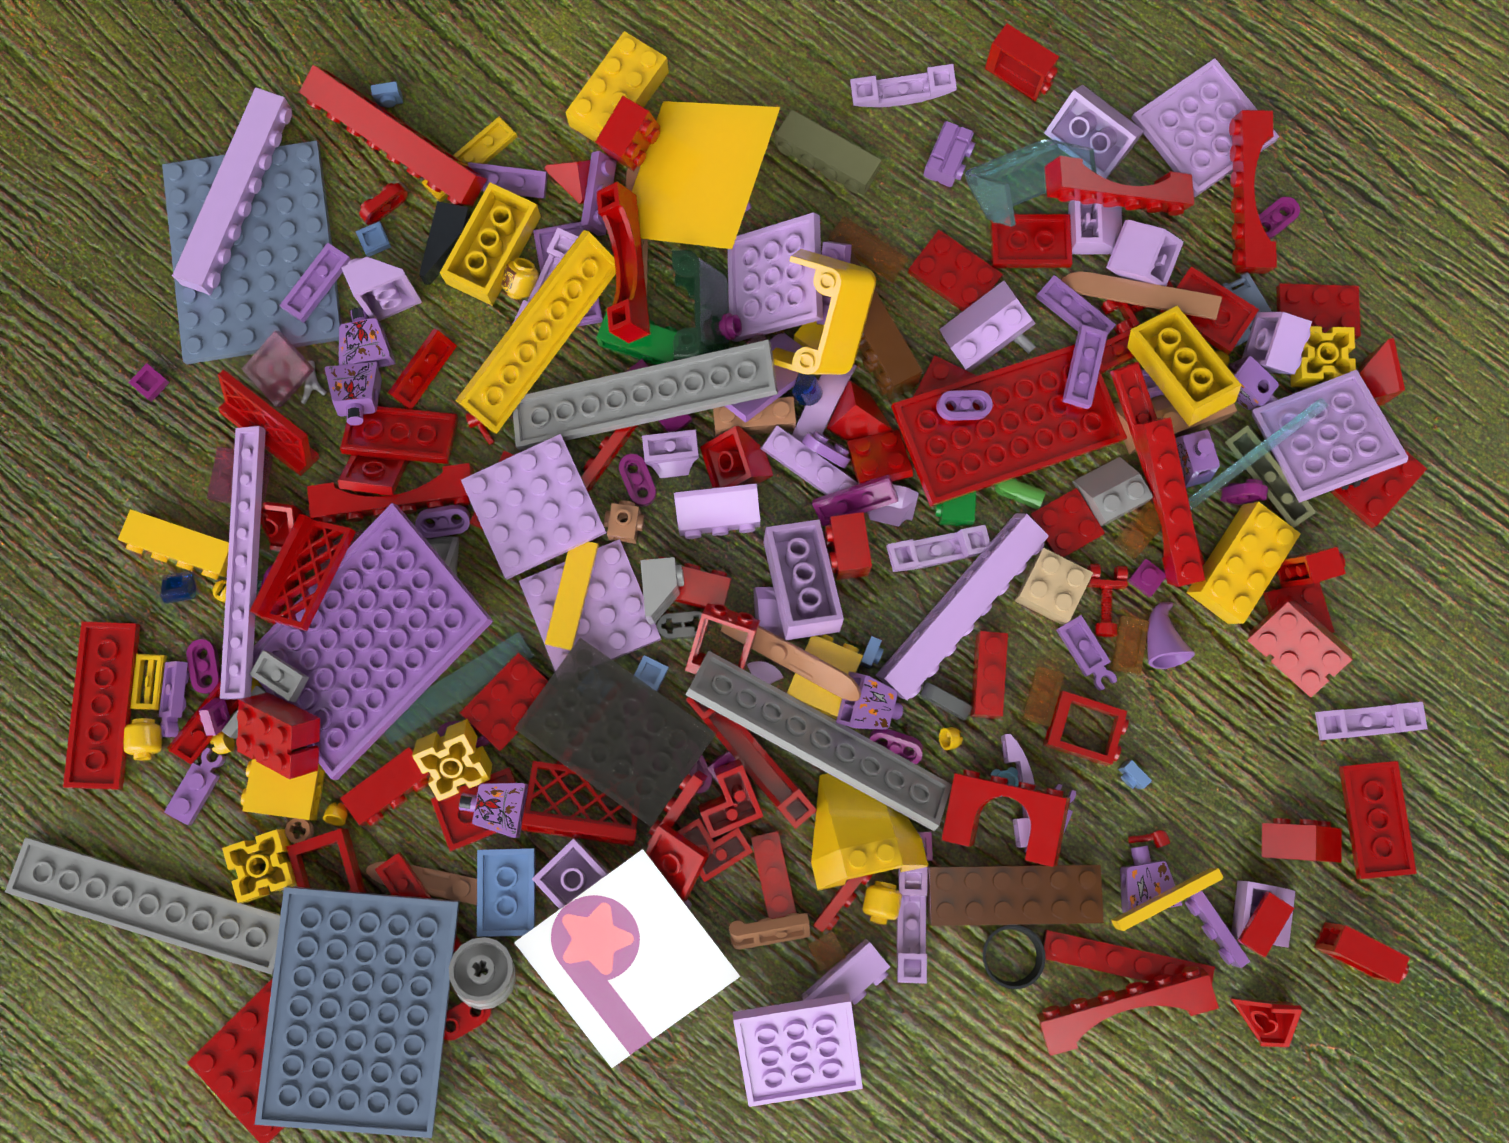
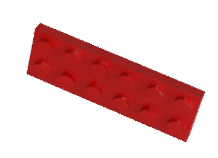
[63,621,140,790]

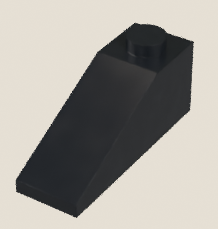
[419,201,472,285]

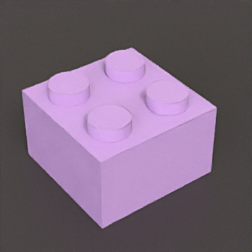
[1242,312,1312,374]
[532,839,609,909]

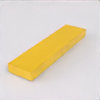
[422,116,517,202]
[545,542,599,651]
[1111,868,1224,931]

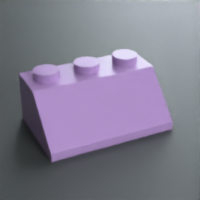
[1044,85,1144,179]
[341,257,422,321]
[939,281,1036,372]
[674,484,760,539]
[802,938,890,1005]

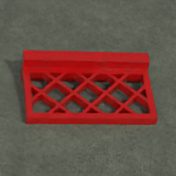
[218,369,319,476]
[250,514,356,631]
[521,761,644,847]

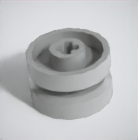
[449,937,516,1010]

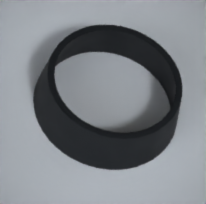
[983,925,1045,989]

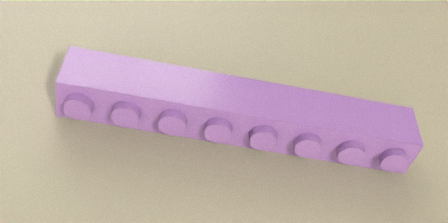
[172,87,292,295]
[875,513,1049,701]

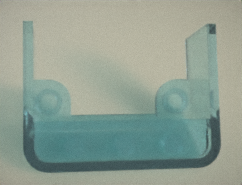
[965,140,1097,227]

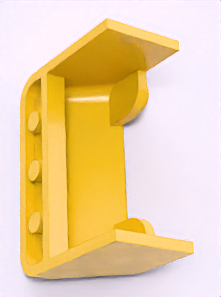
[772,249,876,375]

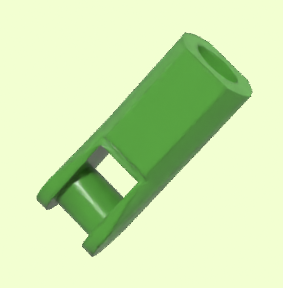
[995,478,1046,510]

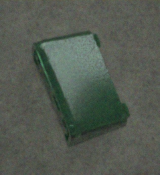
[672,250,729,361]

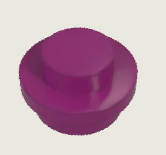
[719,313,742,340]

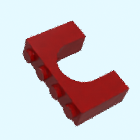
[941,769,1070,867]

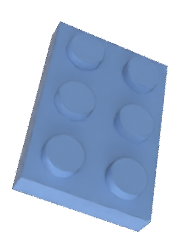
[477,848,535,937]

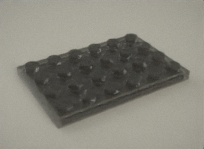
[514,638,716,827]

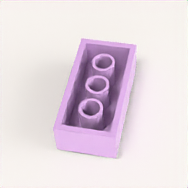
[763,519,844,641]

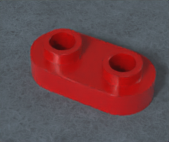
[359,183,408,225]
[444,1002,492,1041]

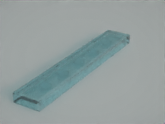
[1188,398,1330,510]
[384,632,534,744]

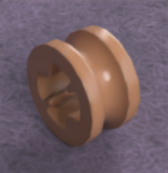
[285,818,314,843]

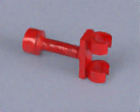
[1101,280,1174,335]
[1087,564,1128,637]

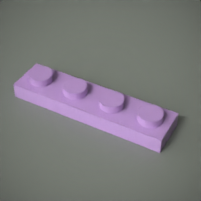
[760,426,859,495]

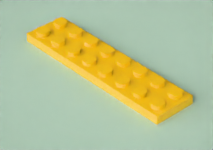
[455,230,616,434]

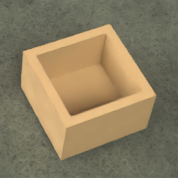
[1014,548,1093,625]

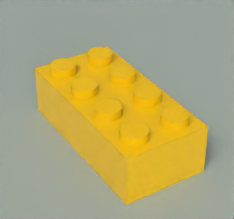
[566,31,669,143]
[440,182,541,306]
[1127,306,1241,427]
[1186,502,1301,624]

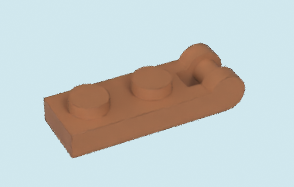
[729,913,810,950]

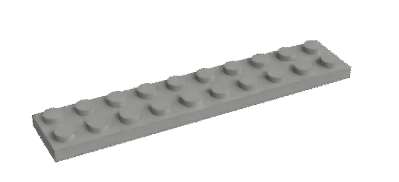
[513,340,778,451]
[685,651,952,831]
[5,837,281,975]

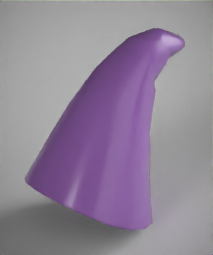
[1147,602,1195,669]

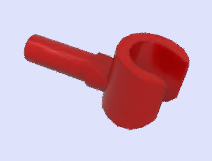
[465,413,495,446]
[1128,830,1170,848]

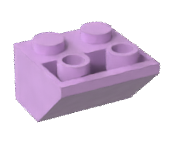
[1068,200,1122,254]
[1106,220,1184,286]
[1231,881,1295,948]

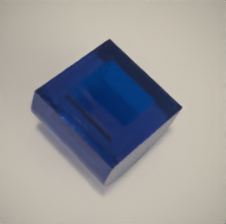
[792,372,823,406]
[160,571,196,604]

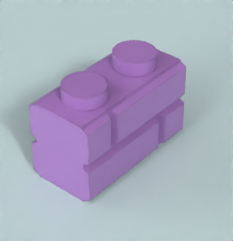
[923,121,976,187]

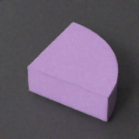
[747,661,783,684]

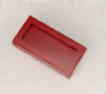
[1237,891,1294,958]

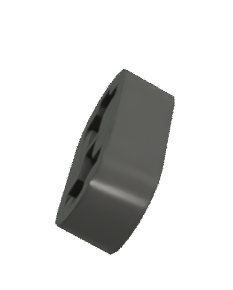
[657,611,709,640]
[920,683,972,720]

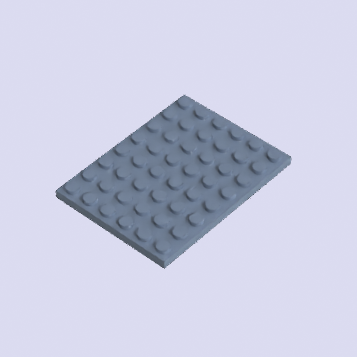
[162,141,342,364]
[255,886,460,1138]

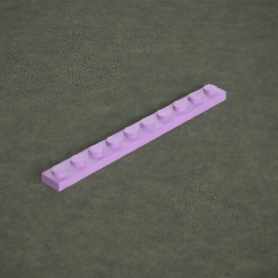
[220,426,266,700]

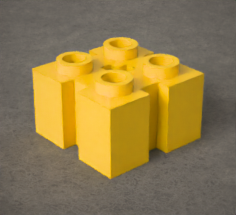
[1290,326,1356,388]
[412,719,492,801]
[222,829,297,903]

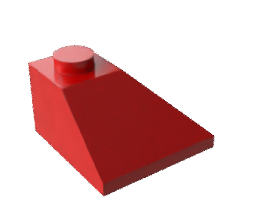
[1357,338,1405,406]
[700,426,773,488]

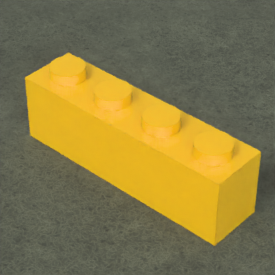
[118,509,229,580]

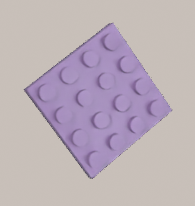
[1131,58,1279,197]
[728,212,823,342]
[1252,370,1408,503]
[461,434,607,579]
[519,539,662,682]
[733,993,863,1107]

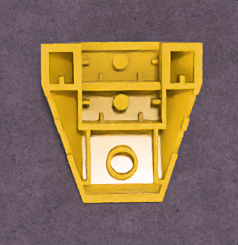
[811,773,928,891]

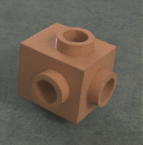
[604,501,645,544]

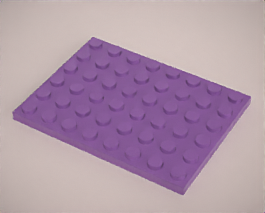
[252,503,493,780]

